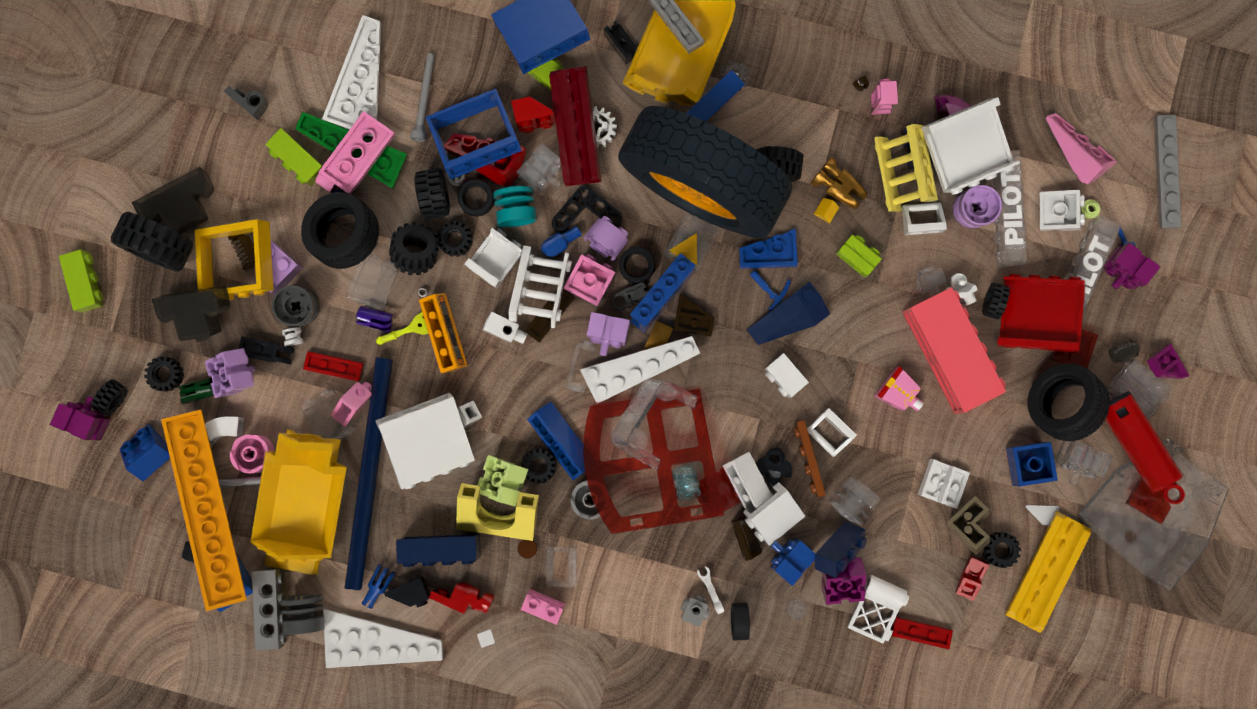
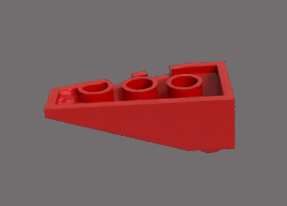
[444,134,526,187]

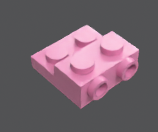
[563,254,615,307]

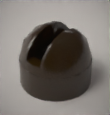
[852,75,869,92]

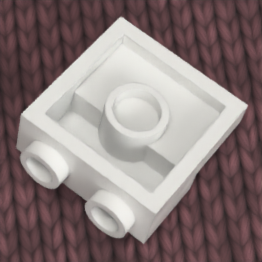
[1040,190,1085,231]

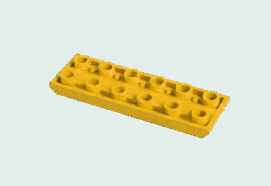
[1004,511,1091,633]

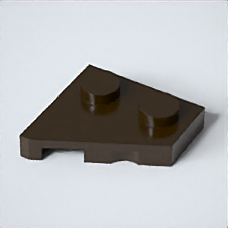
[673,294,715,337]

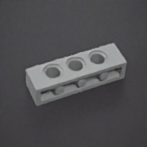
[252,568,286,651]

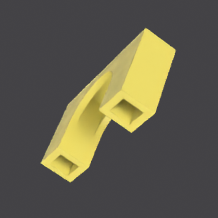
[456,483,539,541]

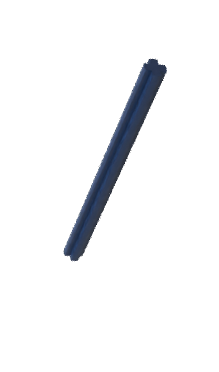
[344,357,393,590]

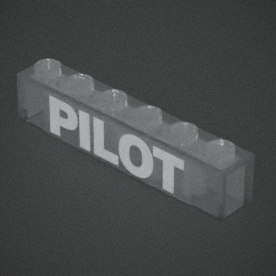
[991,150,1027,267]
[1065,216,1121,313]

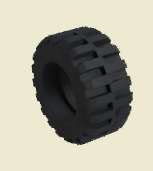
[111,212,193,272]

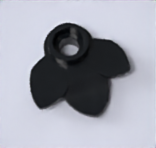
[756,448,793,487]

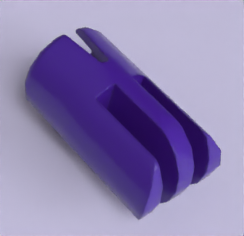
[356,306,393,332]

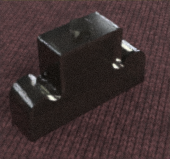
[131,167,214,234]
[152,285,231,342]

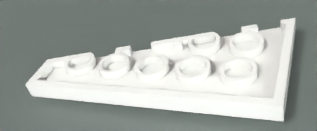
[322,15,381,139]
[323,608,444,668]

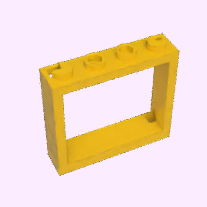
[195,219,274,302]

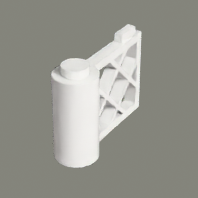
[847,575,909,643]

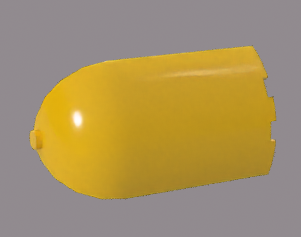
[622,0,736,106]

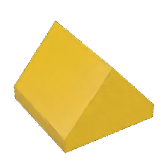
[814,198,839,224]

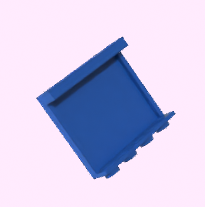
[491,0,591,75]
[630,253,696,334]

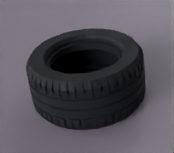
[301,192,379,269]
[1027,363,1110,442]

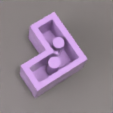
[269,241,303,295]

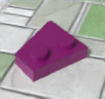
[1147,344,1190,379]

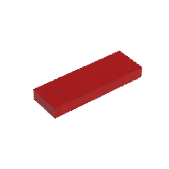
[303,351,364,382]
[891,617,953,650]

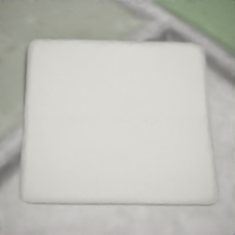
[477,630,495,648]

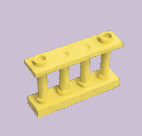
[874,124,938,212]

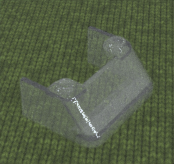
[611,379,698,470]

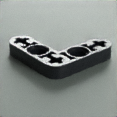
[551,186,622,233]

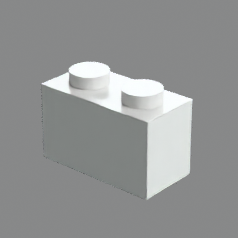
[764,353,809,398]

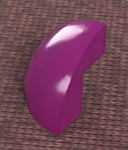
[934,95,971,117]

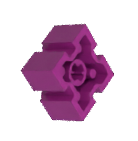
[1102,243,1160,290]
[49,396,111,440]
[821,557,866,605]

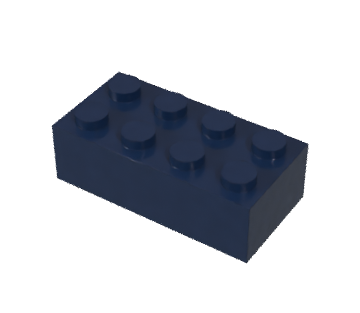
[396,534,481,567]

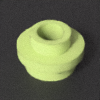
[1081,200,1100,219]

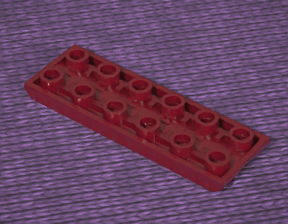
[549,66,602,186]

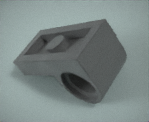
[224,86,268,120]

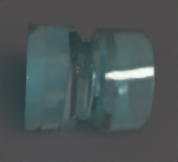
[671,465,701,501]

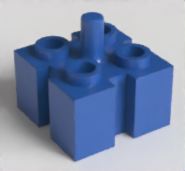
[770,538,815,586]

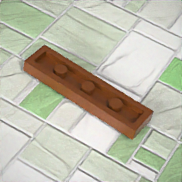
[793,420,826,497]

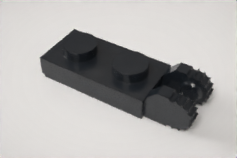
[238,336,295,365]

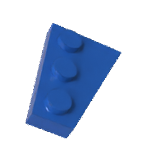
[739,229,798,269]

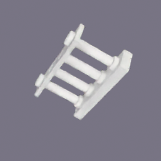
[509,246,572,328]

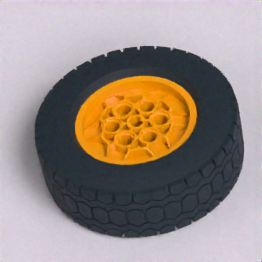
[618,106,793,238]

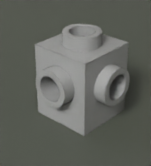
[681,594,710,627]

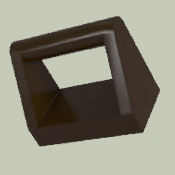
[731,517,762,561]

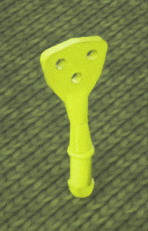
[376,312,429,345]

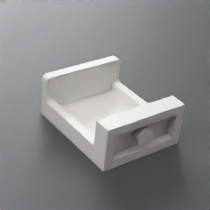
[465,228,522,289]
[743,482,805,546]

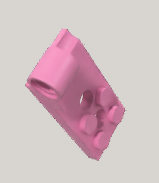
[315,111,396,193]

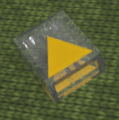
[664,213,720,273]

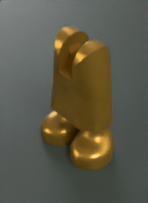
[810,156,868,210]

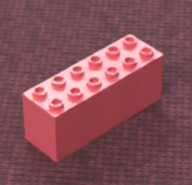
[902,287,1006,414]

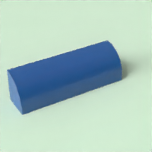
[527,402,597,480]

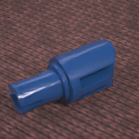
[541,226,582,257]
[362,564,395,609]

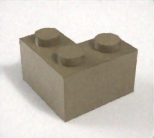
[947,496,990,555]

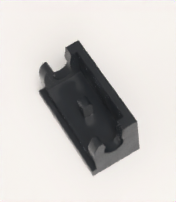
[604,21,637,65]

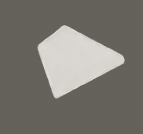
[1026,505,1059,525]

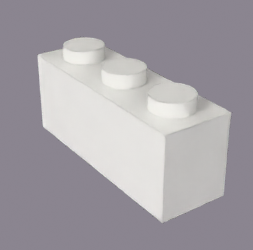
[722,452,773,513]

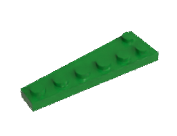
[295,111,408,189]

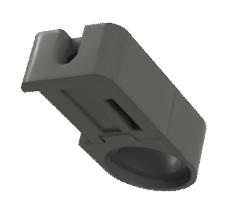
[611,282,648,310]

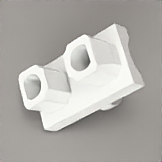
[946,273,978,306]

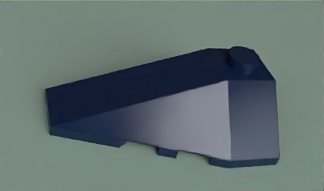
[747,282,830,345]

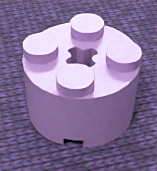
[584,216,628,260]

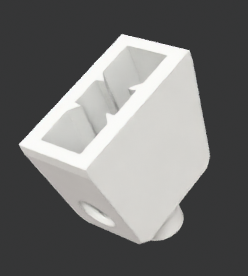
[482,312,527,344]

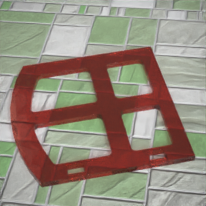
[583,389,724,535]

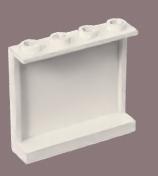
[921,97,1020,195]
[375,393,475,489]

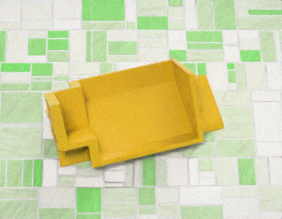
[250,429,347,575]

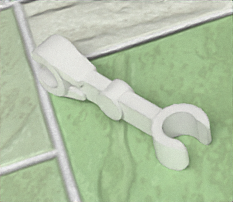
[697,566,724,614]

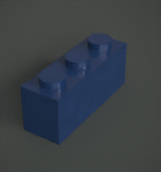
[815,521,867,578]

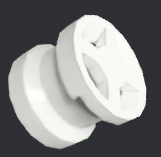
[282,327,304,346]

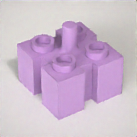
[587,312,630,356]
[205,348,255,398]

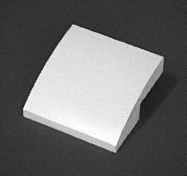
[917,459,970,509]

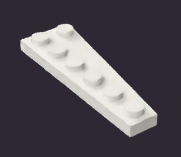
[580,336,700,404]

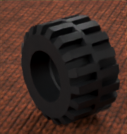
[756,146,804,182]
[414,168,450,219]
[389,222,440,275]

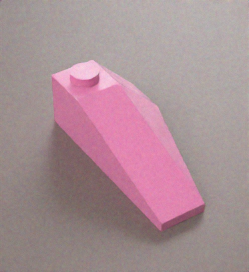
[1045,113,1117,185]

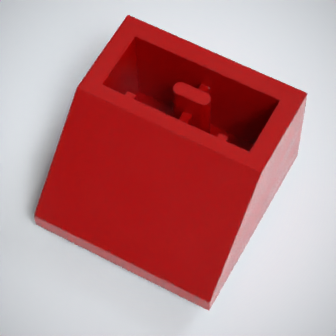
[511,96,556,133]

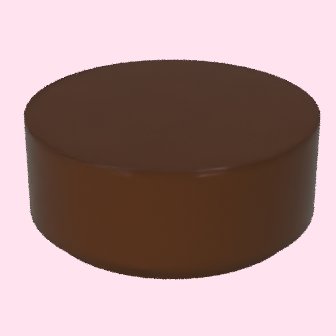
[518,540,537,559]

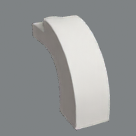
[206,416,244,448]

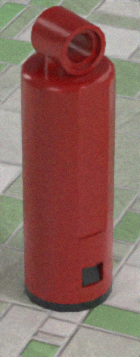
[1105,391,1185,504]

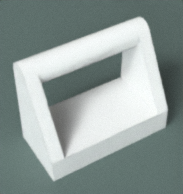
[902,202,947,235]
[807,408,857,457]

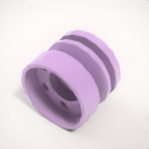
[953,185,1002,228]

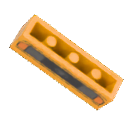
[419,293,468,373]

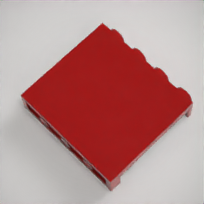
[997,274,1086,353]

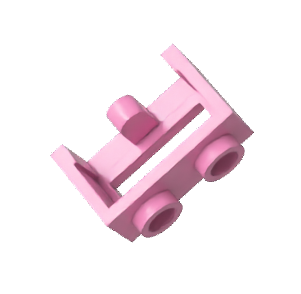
[871,79,898,115]
[521,589,565,625]

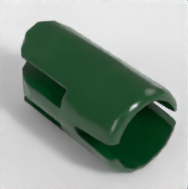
[178,377,214,405]

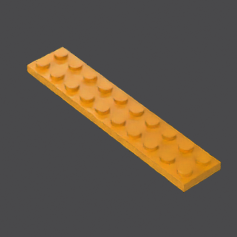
[161,410,247,612]

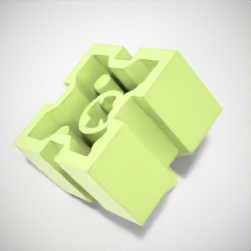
[477,455,528,506]

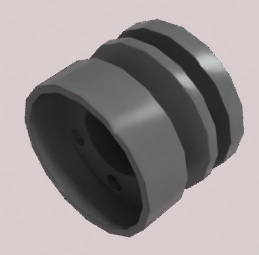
[272,285,320,326]
[280,593,325,635]

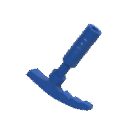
[750,270,790,311]

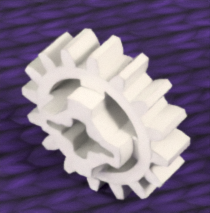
[593,106,617,149]

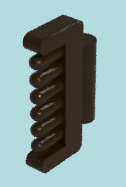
[228,234,255,271]

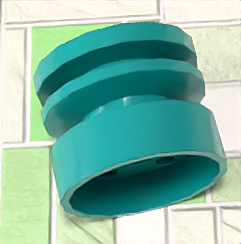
[493,186,537,227]

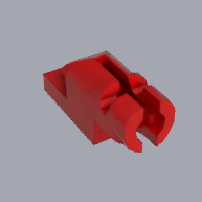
[429,582,494,614]

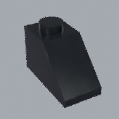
[384,576,430,608]

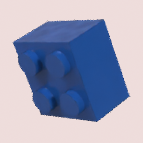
[1006,442,1058,487]

